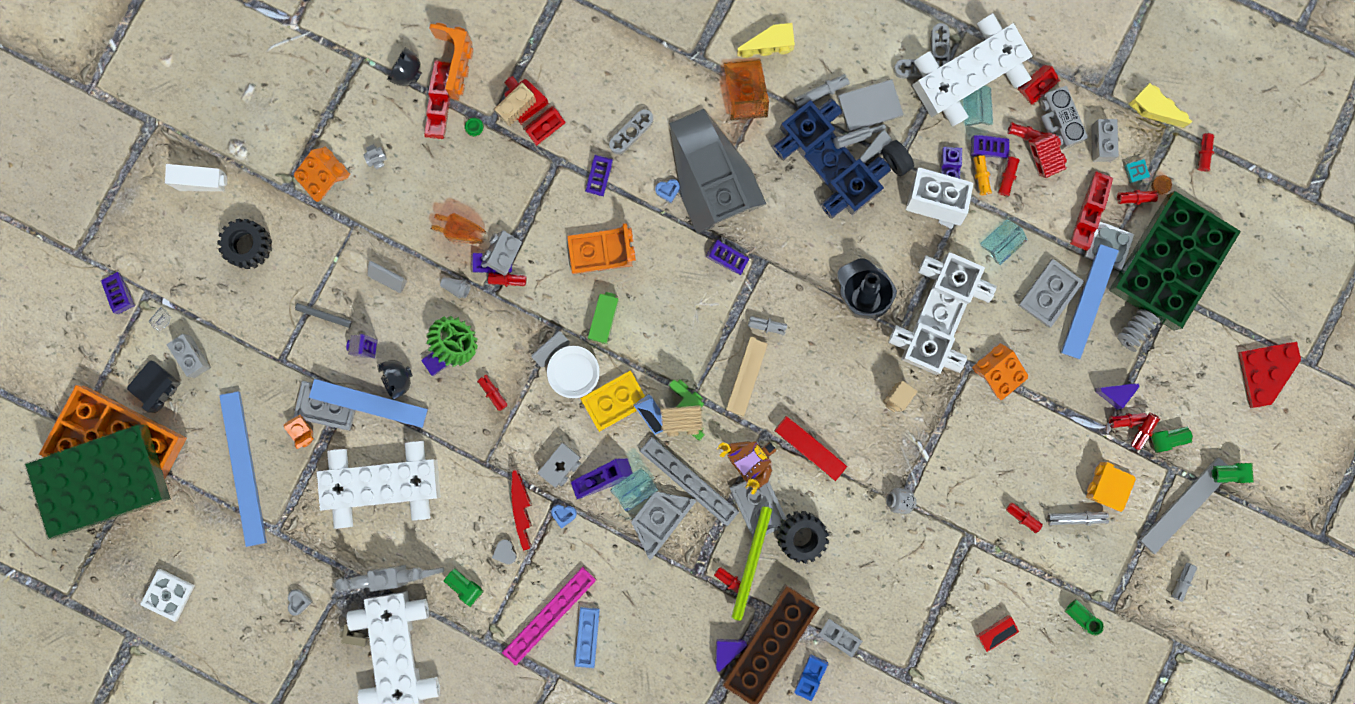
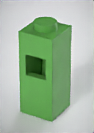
[588,292,619,344]

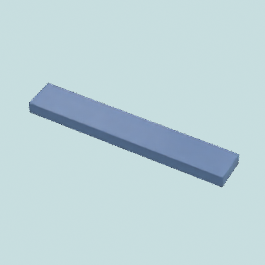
[1061,244,1119,359]
[309,379,428,428]

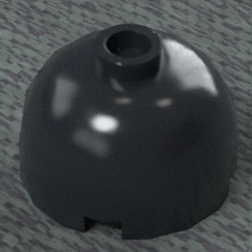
[387,47,422,86]
[377,360,413,400]

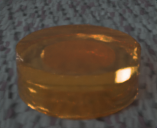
[1151,175,1172,195]

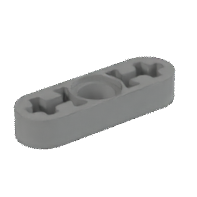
[609,110,653,155]

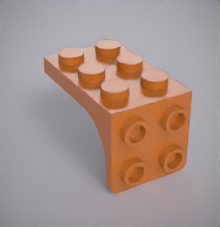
[429,22,473,100]
[567,223,636,274]

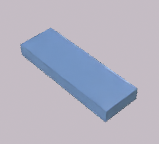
[575,607,600,668]

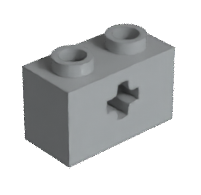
[1091,119,1119,162]
[166,334,211,378]
[538,443,581,488]

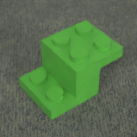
[669,379,705,441]

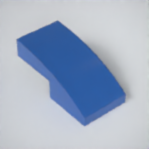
[794,654,828,701]

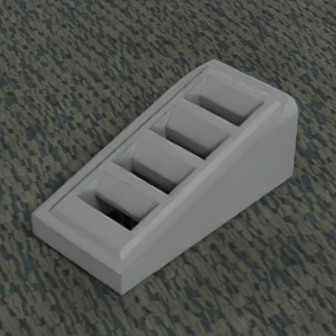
[860,130,893,164]

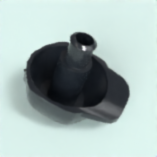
[837,258,897,319]

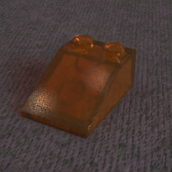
[723,59,769,121]

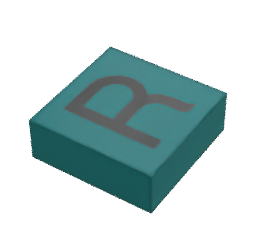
[1125,159,1150,183]

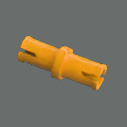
[973,156,992,196]

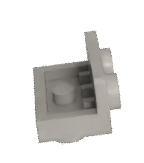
[481,230,522,275]

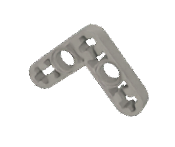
[893,23,950,79]

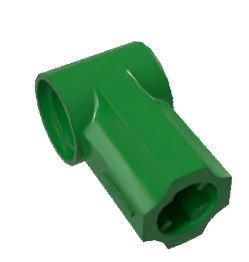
[1150,426,1193,453]
[1211,463,1254,483]
[443,568,484,607]
[1064,599,1104,636]

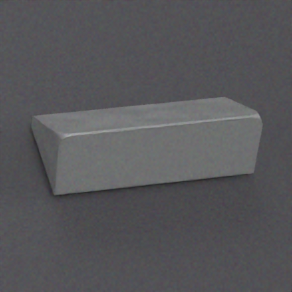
[368,261,407,293]
[531,331,570,368]

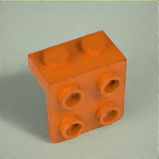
[294,147,350,202]
[972,343,1028,400]

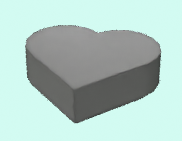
[492,539,517,565]
[288,589,313,616]

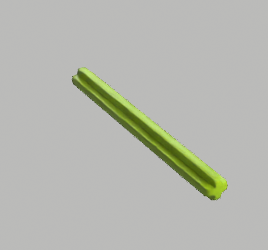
[731,506,772,621]

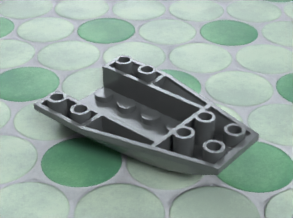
[669,109,767,234]

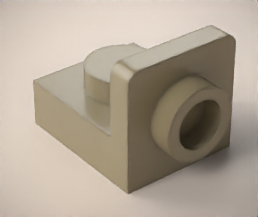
[340,623,370,647]

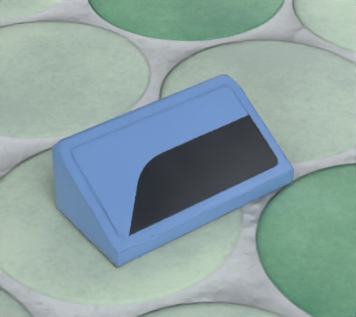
[634,394,663,435]

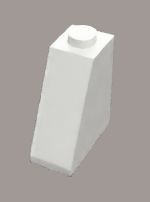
[165,164,227,192]

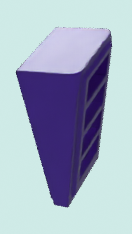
[970,135,1010,158]
[585,154,614,197]
[706,240,750,275]
[101,272,135,314]

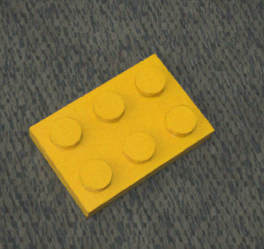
[580,370,645,432]

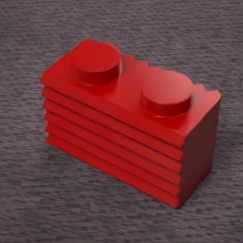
[1028,132,1067,178]

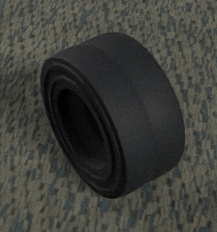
[882,140,914,176]

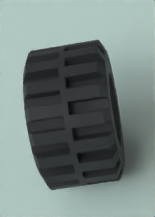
[217,218,272,269]
[776,511,829,564]

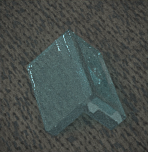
[963,86,993,126]
[980,219,1028,265]
[610,468,658,512]

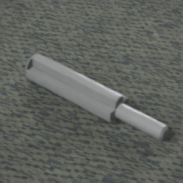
[833,124,886,149]

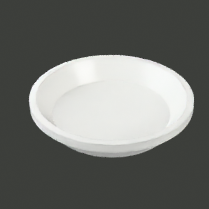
[547,346,600,398]

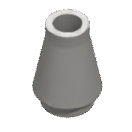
[440,277,470,299]

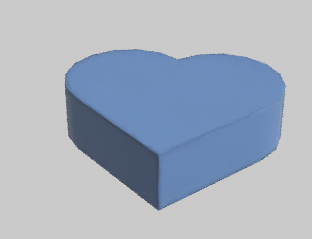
[655,179,680,204]
[551,505,577,529]

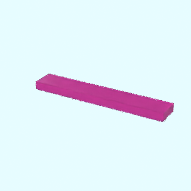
[502,567,596,666]

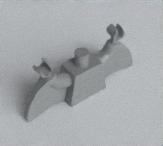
[332,565,444,591]

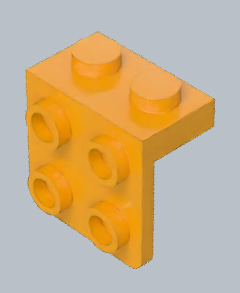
[1086,462,1136,512]

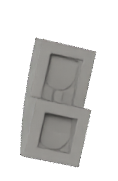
[819,619,863,657]

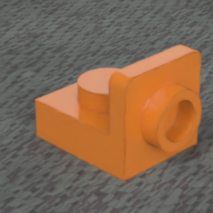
[283,415,314,449]

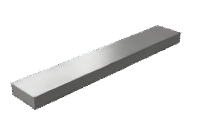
[640,437,739,526]
[1139,457,1227,554]

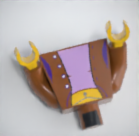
[716,441,777,494]

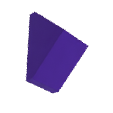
[1095,383,1140,409]
[716,639,747,672]

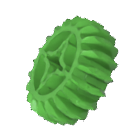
[426,316,478,367]

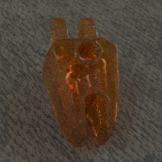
[431,213,486,244]

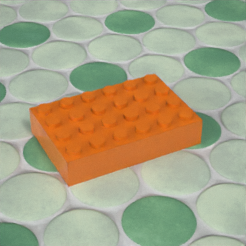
[38,385,187,507]

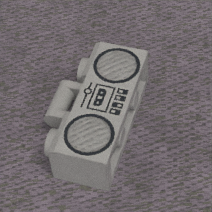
[1040,85,1088,150]

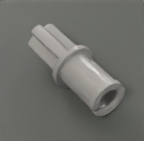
[748,316,787,336]
[1171,563,1197,602]

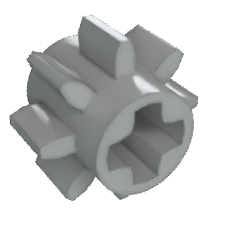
[363,144,387,169]

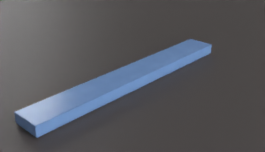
[219,392,267,547]

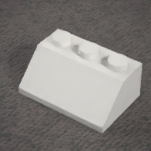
[906,167,973,226]

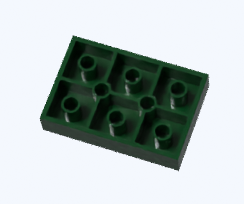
[1109,191,1241,331]
[25,425,171,539]

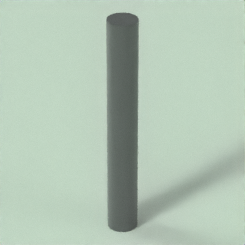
[295,303,352,328]

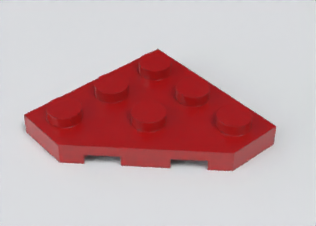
[1238,342,1301,408]

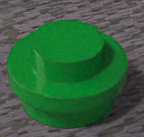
[465,118,484,137]

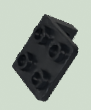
[127,360,181,413]

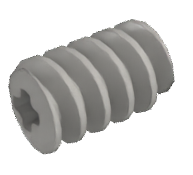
[1117,309,1161,352]

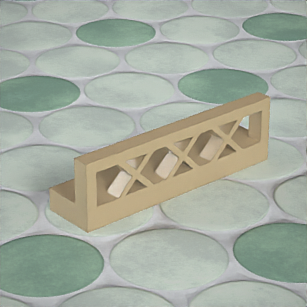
[726,337,768,417]

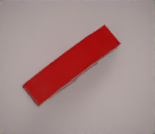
[424,61,451,139]
[1070,171,1113,251]
[774,416,848,481]
[511,470,532,551]

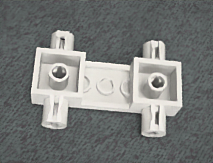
[912,14,1032,127]
[888,252,997,375]
[317,441,441,529]
[347,591,441,704]

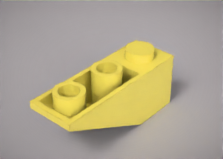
[737,23,795,58]
[1129,83,1192,128]

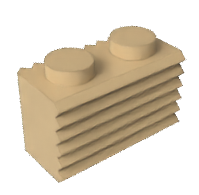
[494,83,536,126]
[884,381,918,413]
[661,406,703,436]

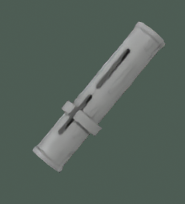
[794,74,850,109]
[1048,510,1109,526]

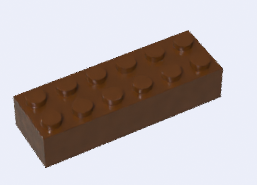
[722,584,820,704]

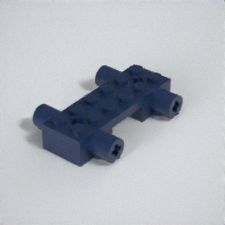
[772,99,891,219]

